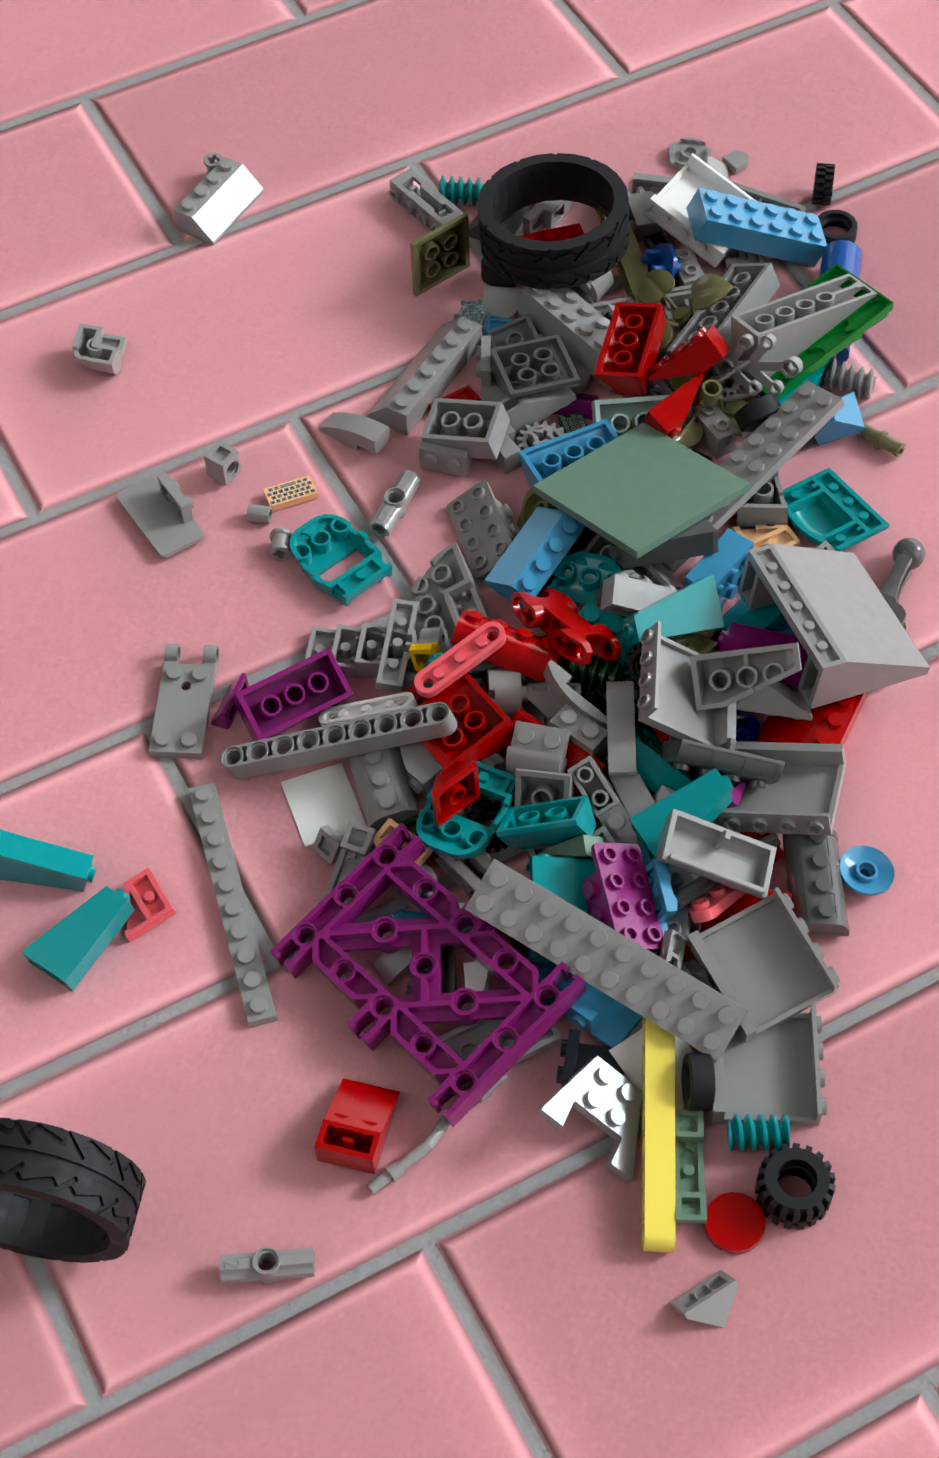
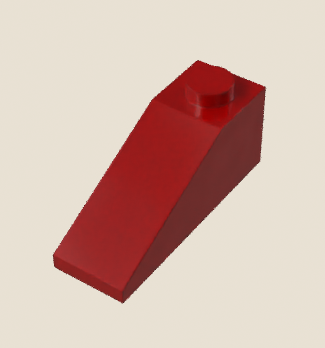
[644,373,704,439]

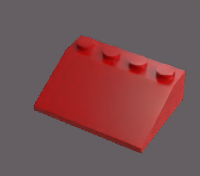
[756,692,868,744]

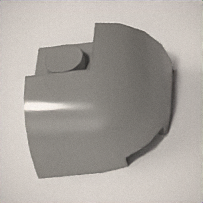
[72,324,127,374]

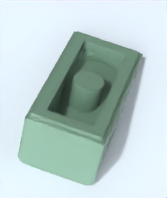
[543,835,603,857]

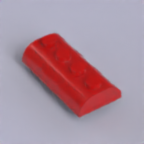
[450,610,560,683]

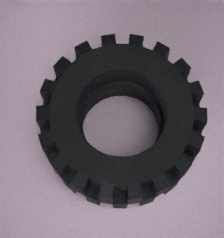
[755,1143,836,1230]

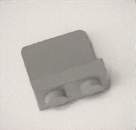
[419,441,474,477]

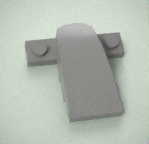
[305,598,419,692]

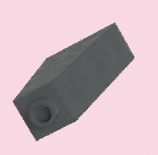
[609,518,719,569]

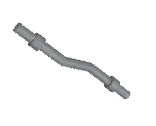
[367,1074,508,1195]

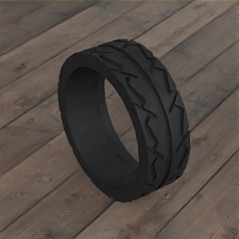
[477,153,629,289]
[0,1118,146,1263]

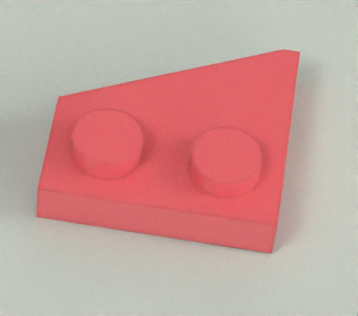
[125,867,176,942]

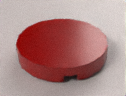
[704,1192,766,1255]

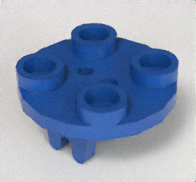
[640,243,681,277]

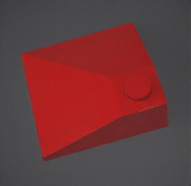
[414,672,515,768]

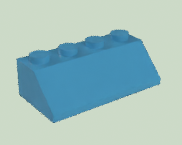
[519,419,619,488]
[483,506,586,611]

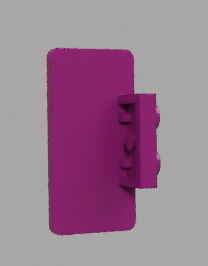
[581,843,663,951]

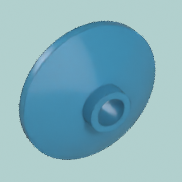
[840,846,895,896]

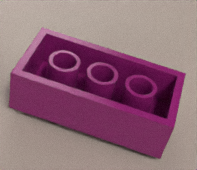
[232,647,354,741]

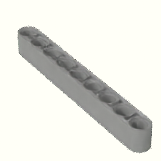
[221,702,458,779]

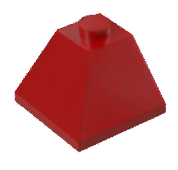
[431,761,480,828]

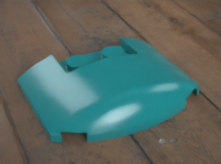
[783,468,889,552]

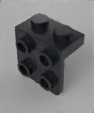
[556,1029,624,1088]

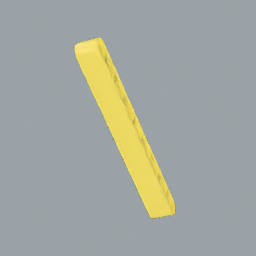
[641,1016,676,1253]

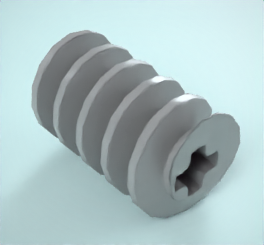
[823,359,877,399]

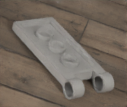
[148,644,219,759]

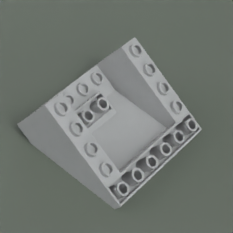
[738,544,930,709]

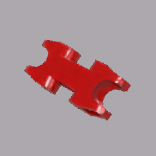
[510,588,622,665]

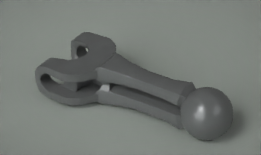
[879,538,925,630]

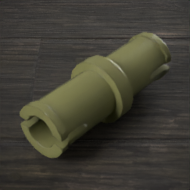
[856,422,906,458]

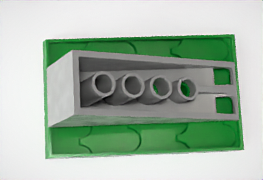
[726,263,893,400]

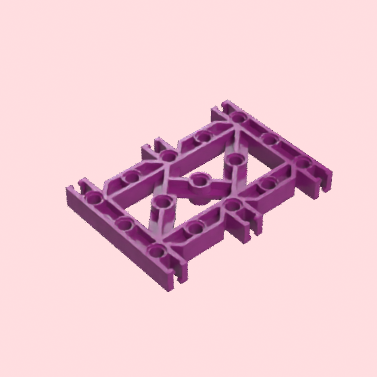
[270,823,586,1127]

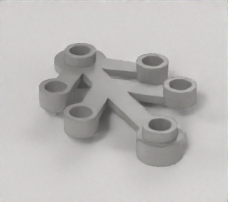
[715,333,803,396]

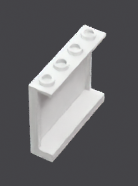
[643,153,756,268]

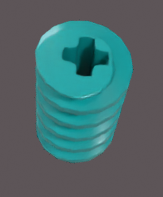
[438,175,485,206]
[727,1114,790,1153]

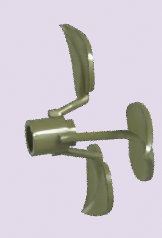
[638,269,733,351]
[669,372,748,448]

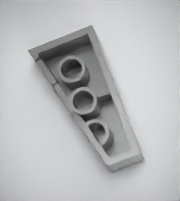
[737,432,788,527]

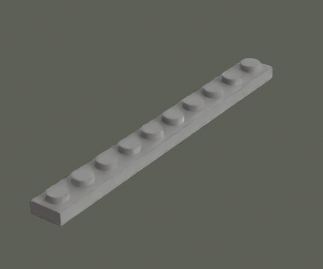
[188,782,278,1028]

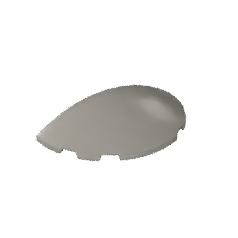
[411,542,499,674]

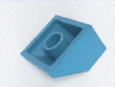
[815,392,865,446]

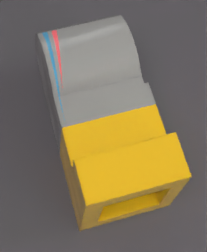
[408,627,448,671]

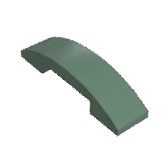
[675,1110,707,1223]

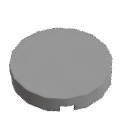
[668,138,711,171]

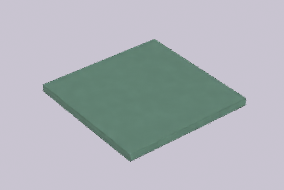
[533,422,749,559]

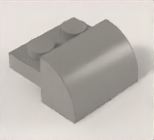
[506,721,571,776]

